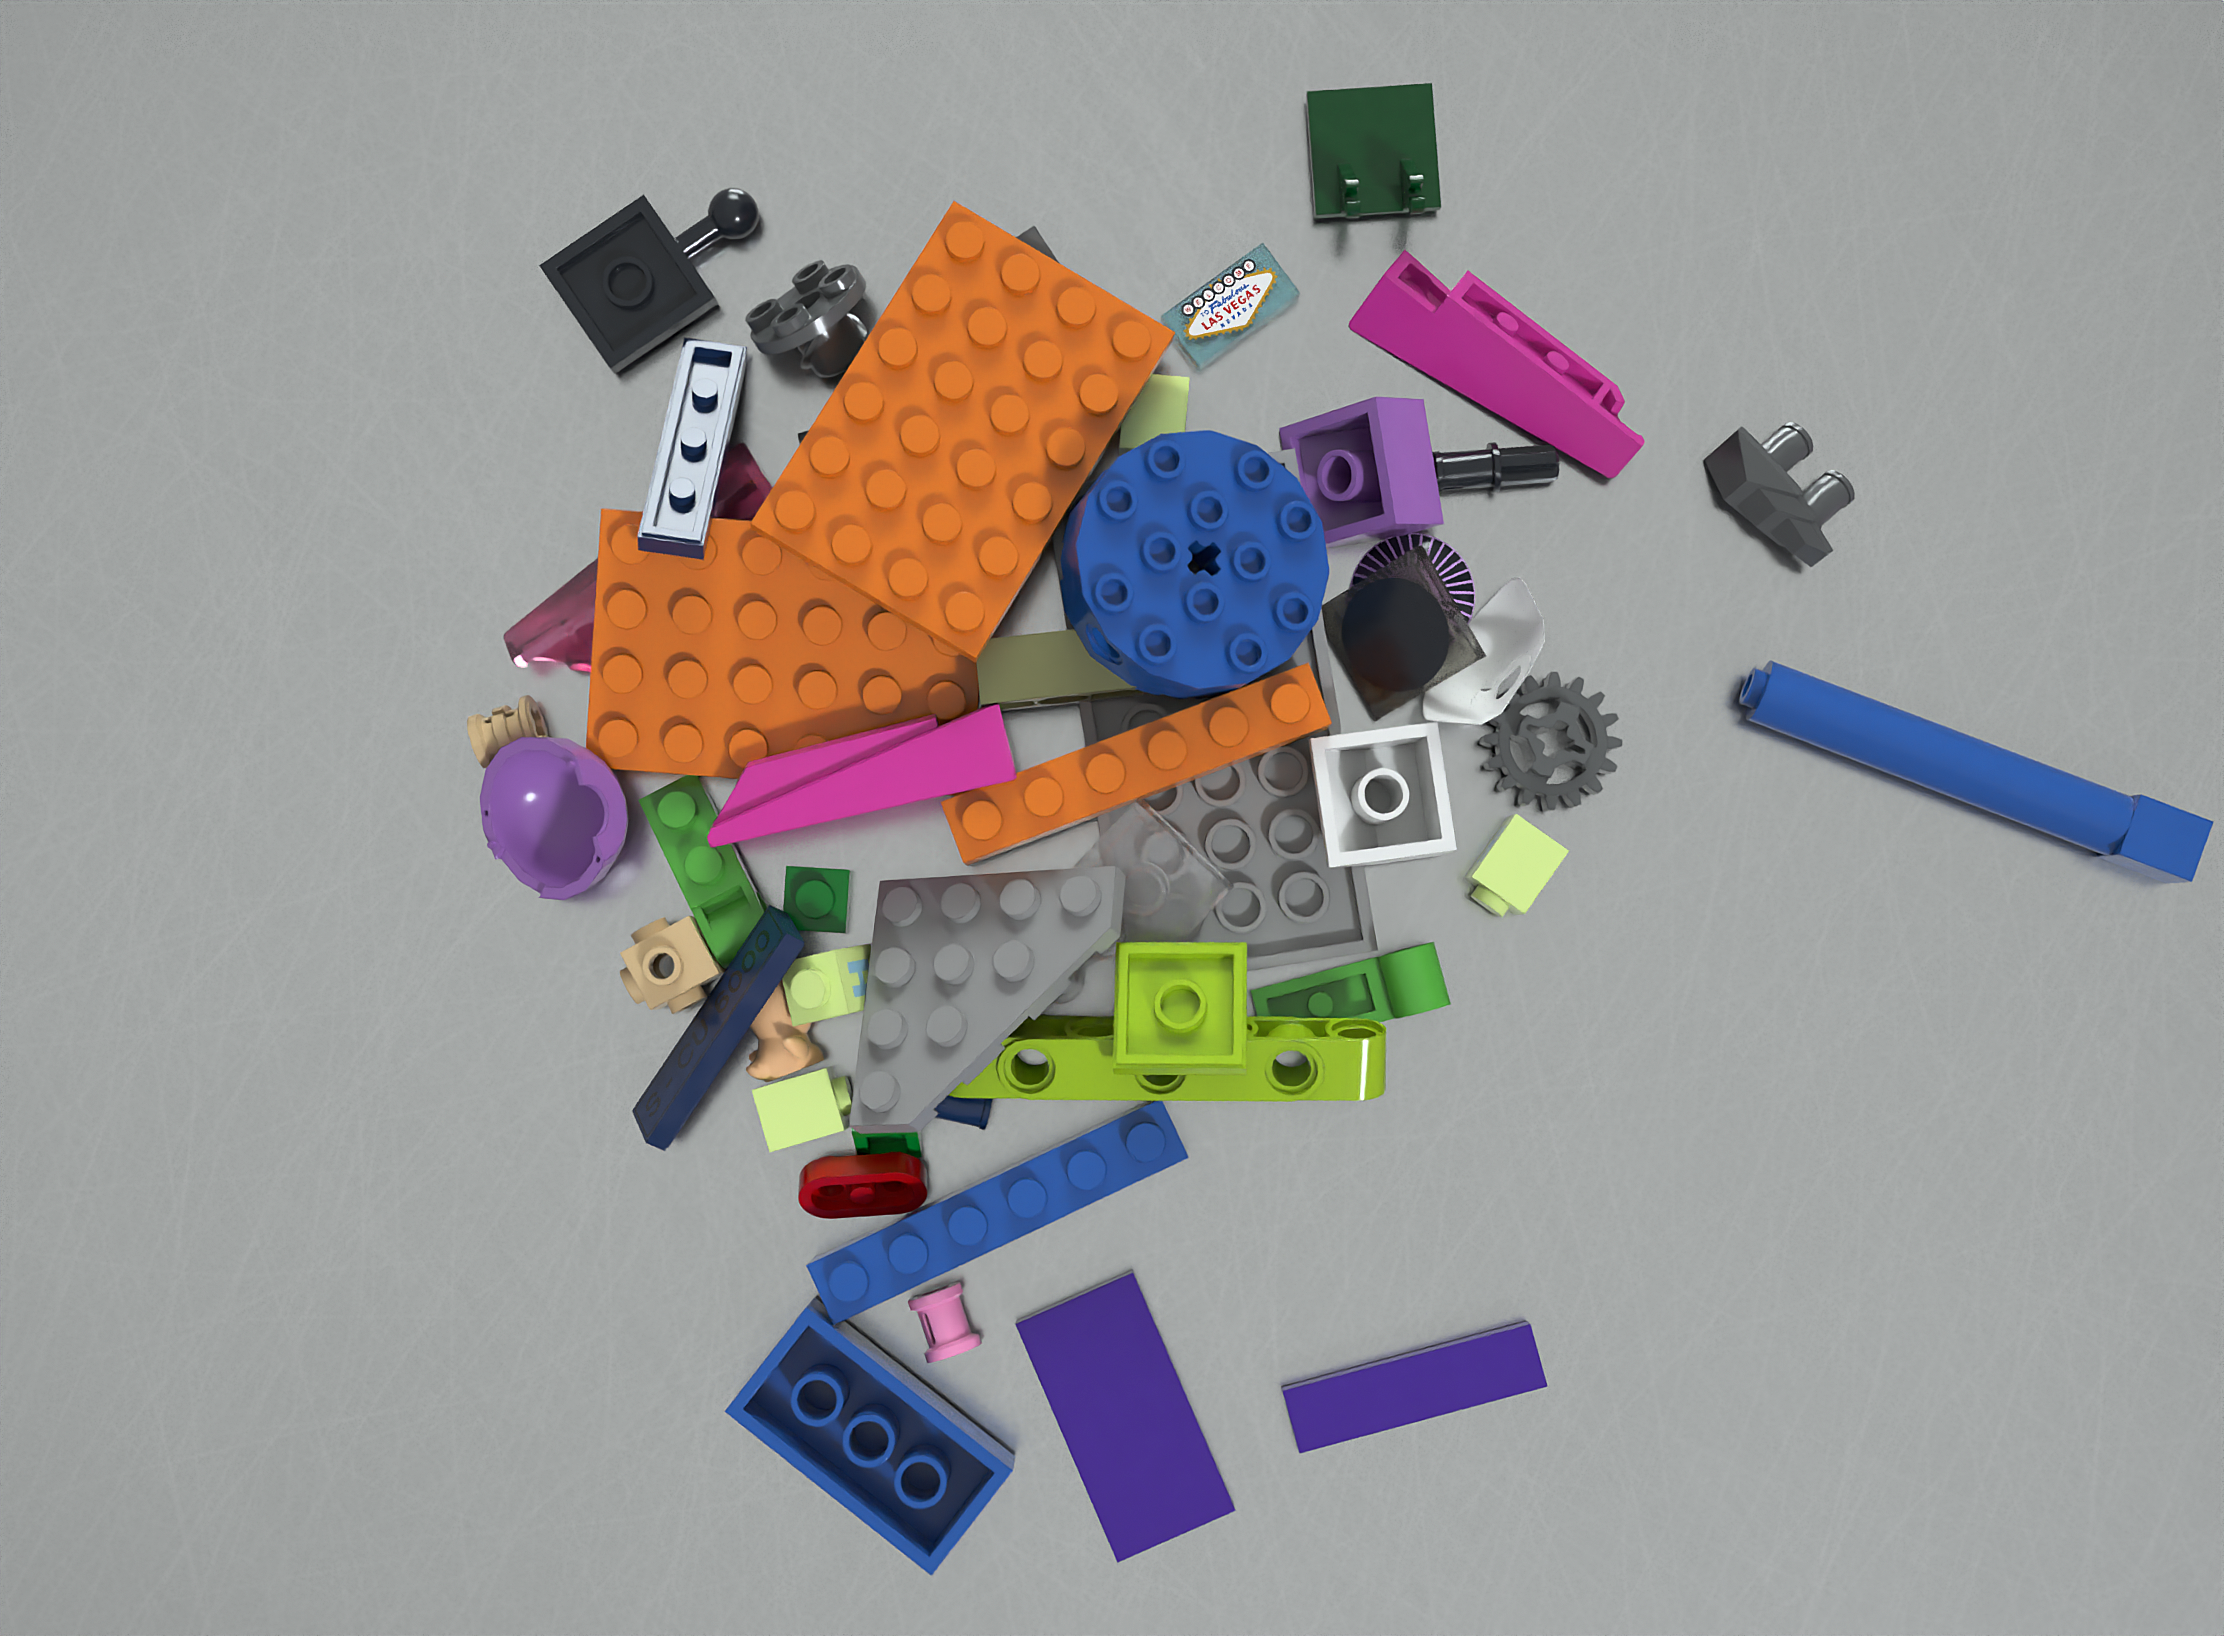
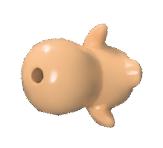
[746,980,824,1083]

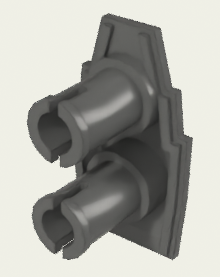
[1704,422,1855,567]

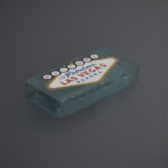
[1161,243,1300,371]

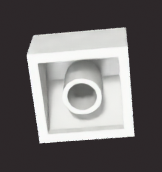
[1308,722,1457,868]

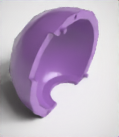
[480,737,629,901]

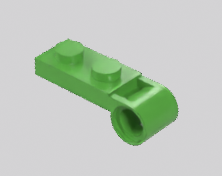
[638,775,768,969]
[1249,942,1451,1023]

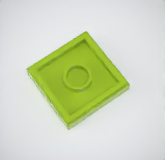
[1113,942,1247,1075]

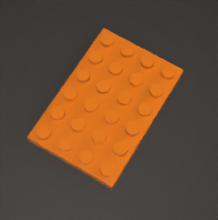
[750,201,1175,663]
[586,508,979,796]

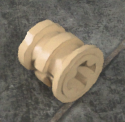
[467,695,548,768]

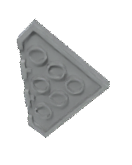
[849,866,1126,1134]

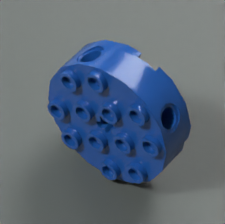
[1060,430,1330,699]

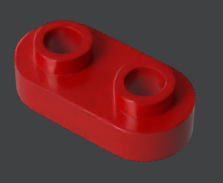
[798,1152,927,1219]

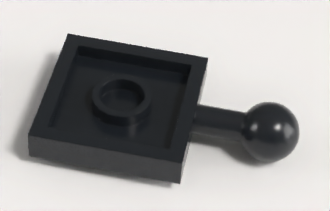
[539,188,759,374]

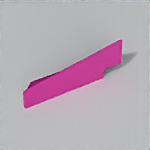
[1349,250,1645,478]
[707,703,1017,847]

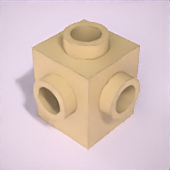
[619,916,726,1015]

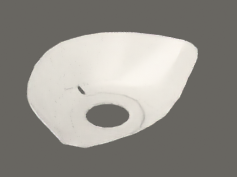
[1423,577,1545,725]

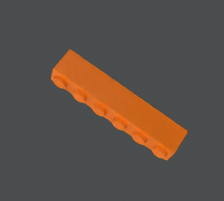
[941,662,1332,866]

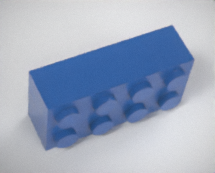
[724,1297,1016,1576]

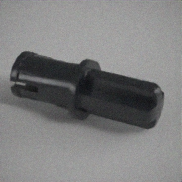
[1432,442,1560,493]

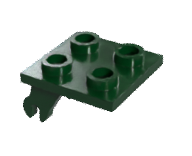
[1306,83,1441,218]

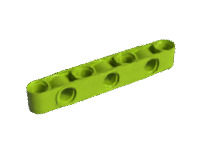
[949,1015,1387,1102]

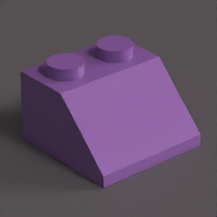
[1279,397,1444,549]

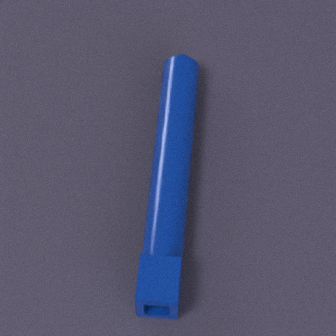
[1739,660,2213,884]

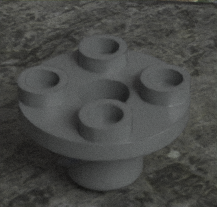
[745,260,868,377]

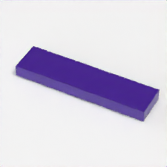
[1281,1321,1548,1454]

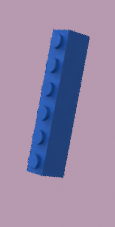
[806,1101,1189,1325]

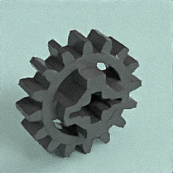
[1480,672,1622,812]

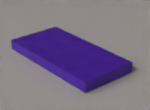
[1015,1270,1236,1563]

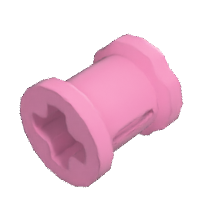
[908,1282,982,1363]

